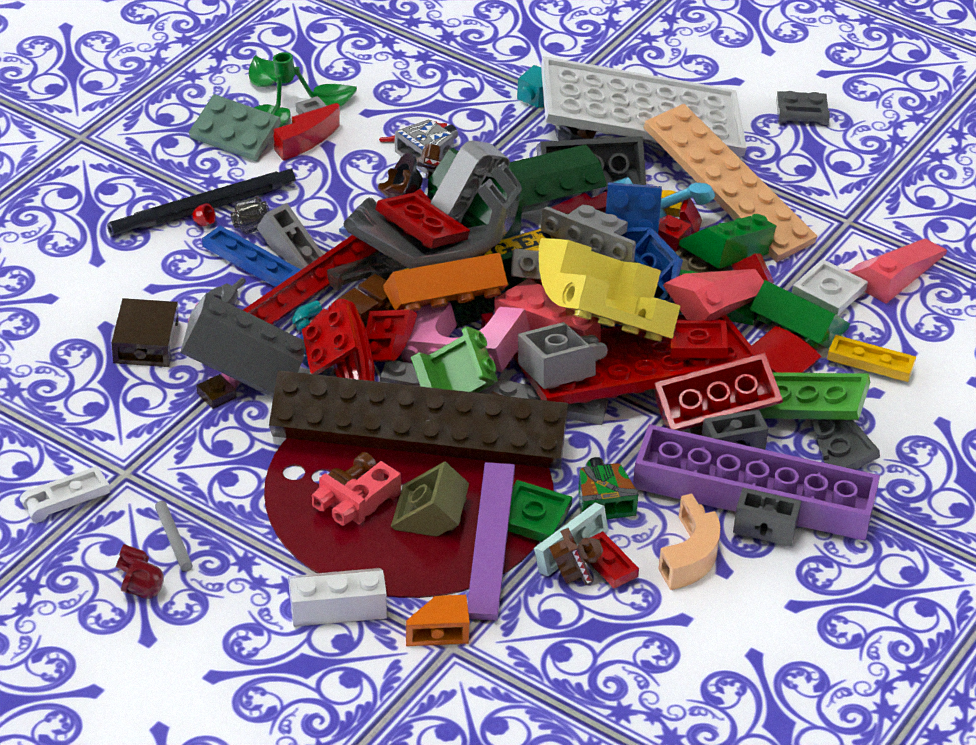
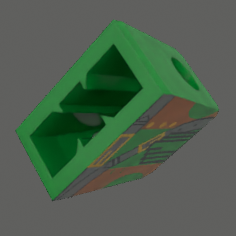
[578,457,639,519]

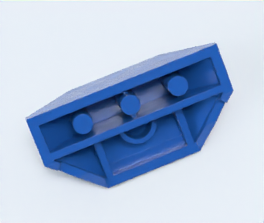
[621,227,683,301]

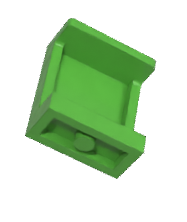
[411,326,498,393]

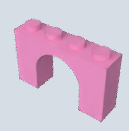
[401,303,530,372]

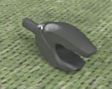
[208,277,246,306]

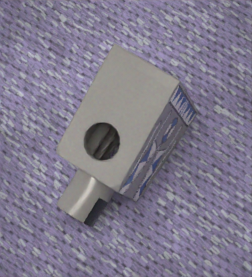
[395,119,458,174]

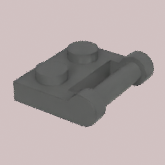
[776,91,830,125]

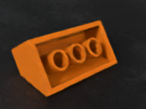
[383,253,508,312]

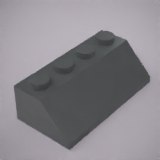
[536,136,646,191]
[180,292,305,397]

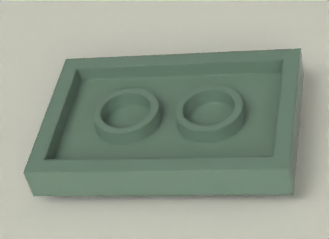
[189,94,281,161]

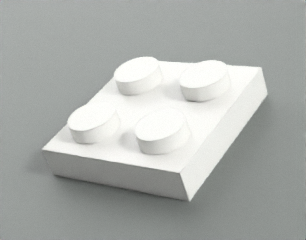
[792,259,868,316]

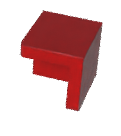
[732,253,774,284]

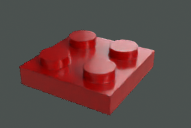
[670,320,728,360]

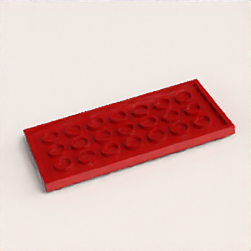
[513,315,759,404]

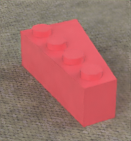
[494,278,601,342]

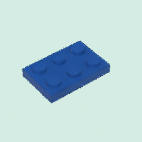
[606,182,662,234]

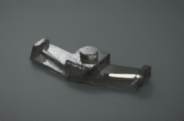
[327,255,407,291]

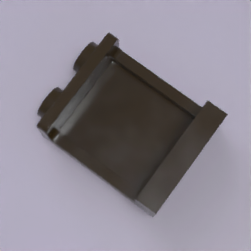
[111,298,179,367]

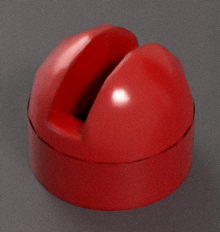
[192,203,216,226]

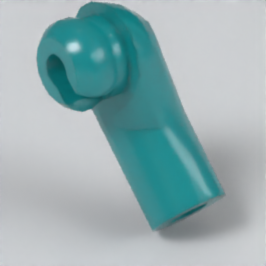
[292,300,323,331]

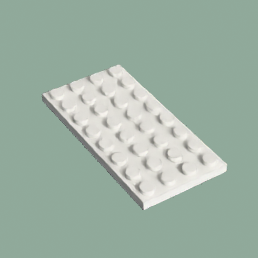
[541,56,747,156]

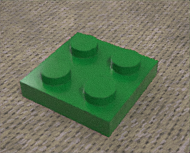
[508,480,573,542]

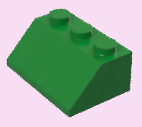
[679,214,777,268]
[750,280,850,349]

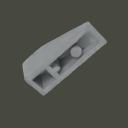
[257,203,323,269]

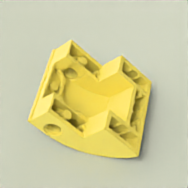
[539,238,680,342]

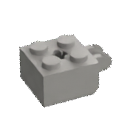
[518,322,608,389]

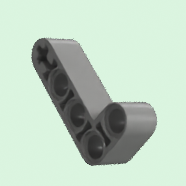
[431,140,510,223]

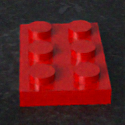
[375,193,470,248]

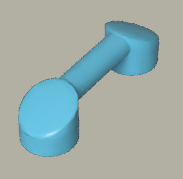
[660,183,715,218]

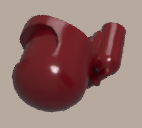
[116,544,164,599]

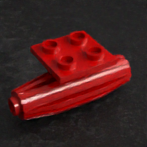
[302,299,375,381]

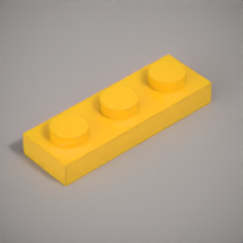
[827,335,916,382]

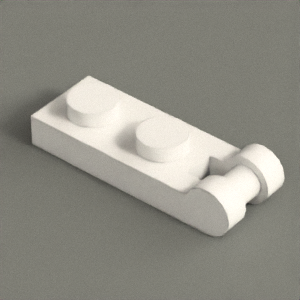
[20,466,110,523]

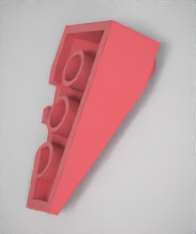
[848,238,947,304]
[663,269,764,320]

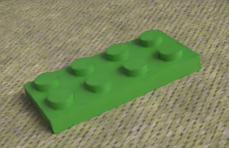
[759,372,871,420]

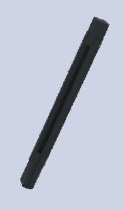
[107,168,296,237]

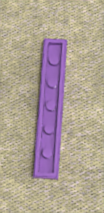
[467,463,515,621]

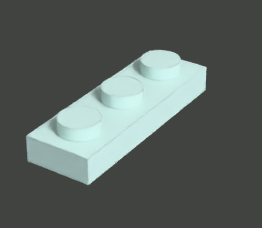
[534,503,609,576]

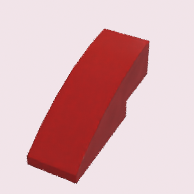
[273,103,340,161]

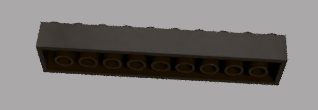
[269,370,568,470]

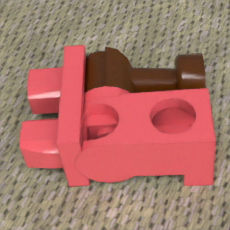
[312,452,401,526]

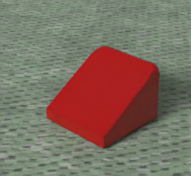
[679,198,702,234]

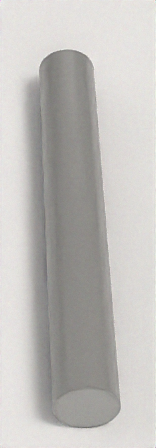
[155,501,193,572]

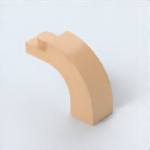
[658,494,720,590]

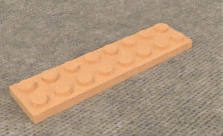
[643,104,818,263]

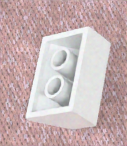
[288,568,387,627]

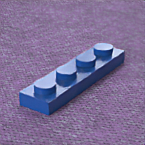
[202,225,301,287]

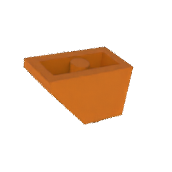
[406,595,470,646]

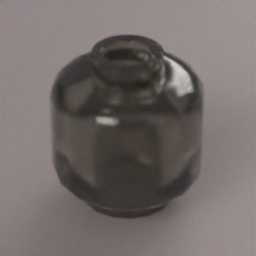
[231,197,270,235]

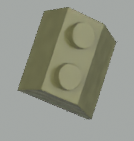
[391,461,469,537]

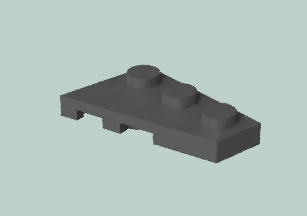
[810,419,880,470]

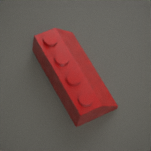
[655,353,783,431]

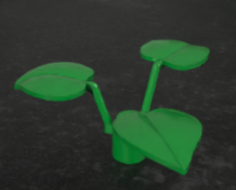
[249,52,357,128]

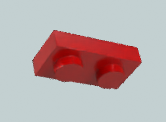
[579,532,639,589]

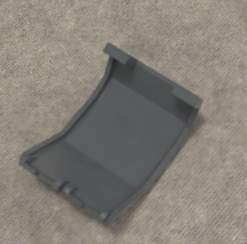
[343,162,522,269]

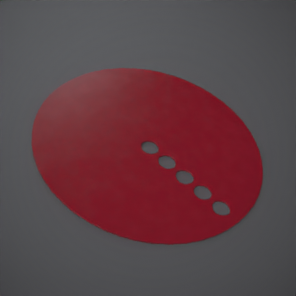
[264,438,554,598]

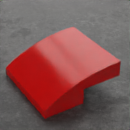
[366,310,417,362]
[751,326,822,373]

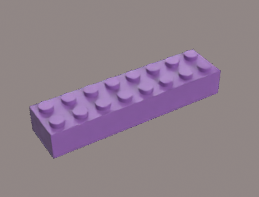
[633,424,880,541]

